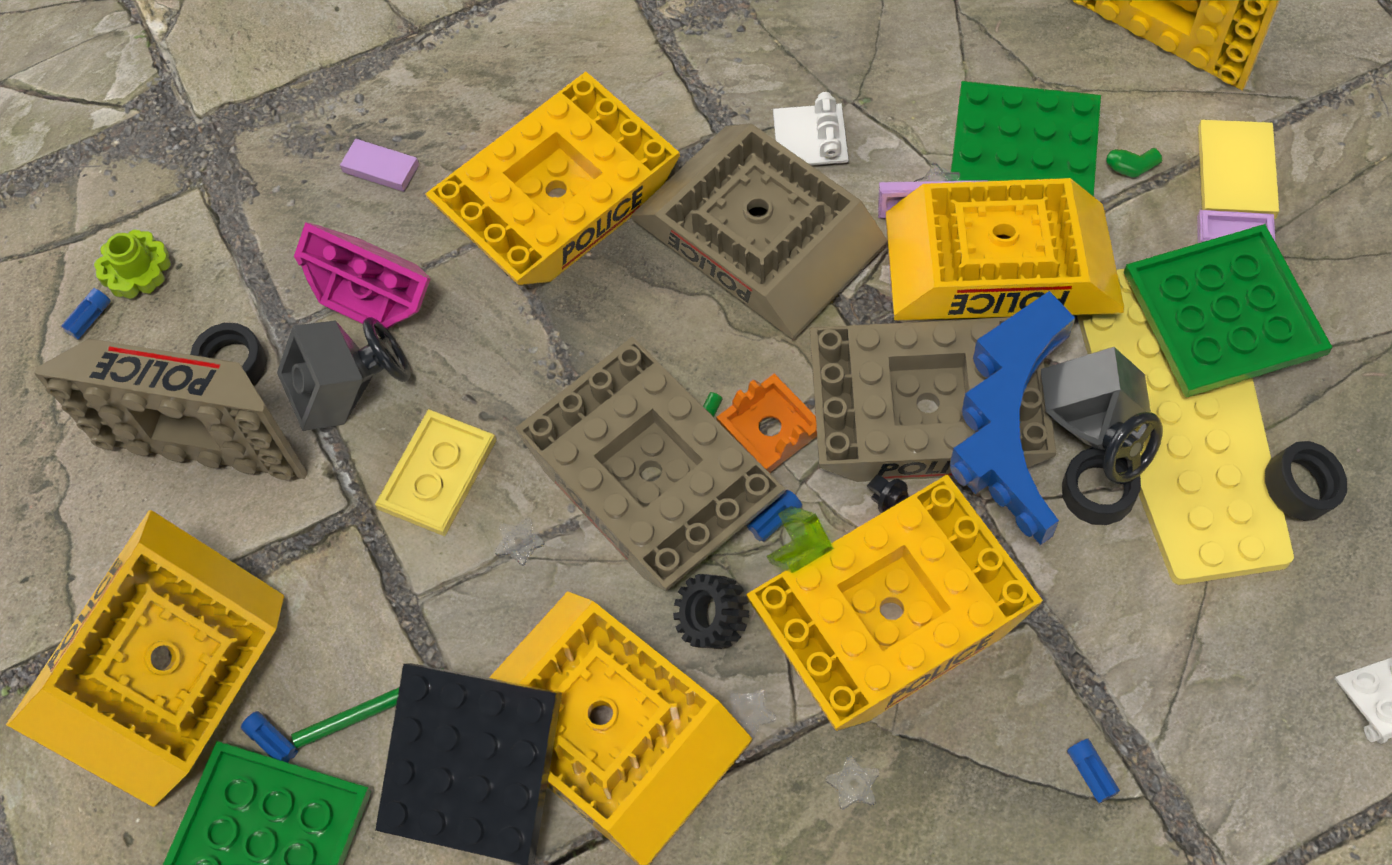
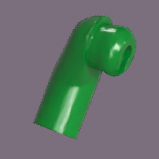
[1106,148,1162,178]

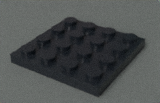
[375,663,562,865]

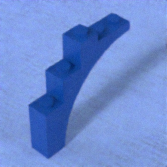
[950,291,1075,545]

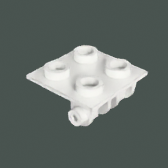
[773,92,848,165]
[1335,658,1392,744]

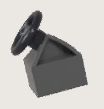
[277,317,411,431]
[1041,347,1163,484]

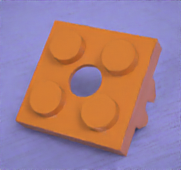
[716,373,817,473]

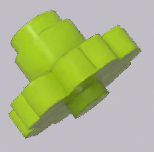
[94,229,171,299]

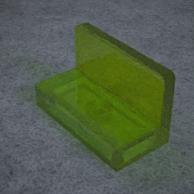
[766,506,834,573]

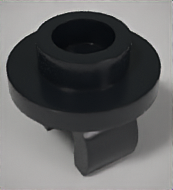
[867,475,909,513]

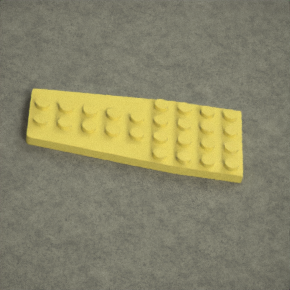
[1077,269,1294,585]

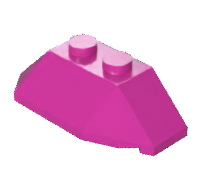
[294,222,431,329]

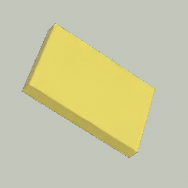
[1198,120,1279,219]
[375,409,497,536]

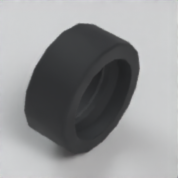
[190,323,267,386]
[1265,441,1347,521]
[1062,447,1141,525]

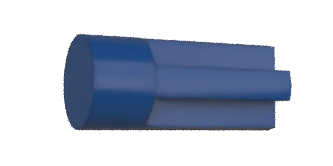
[60,288,111,340]
[747,490,802,542]
[241,711,298,763]
[1067,738,1120,803]

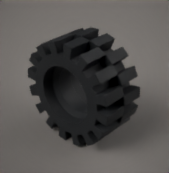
[673,574,749,649]

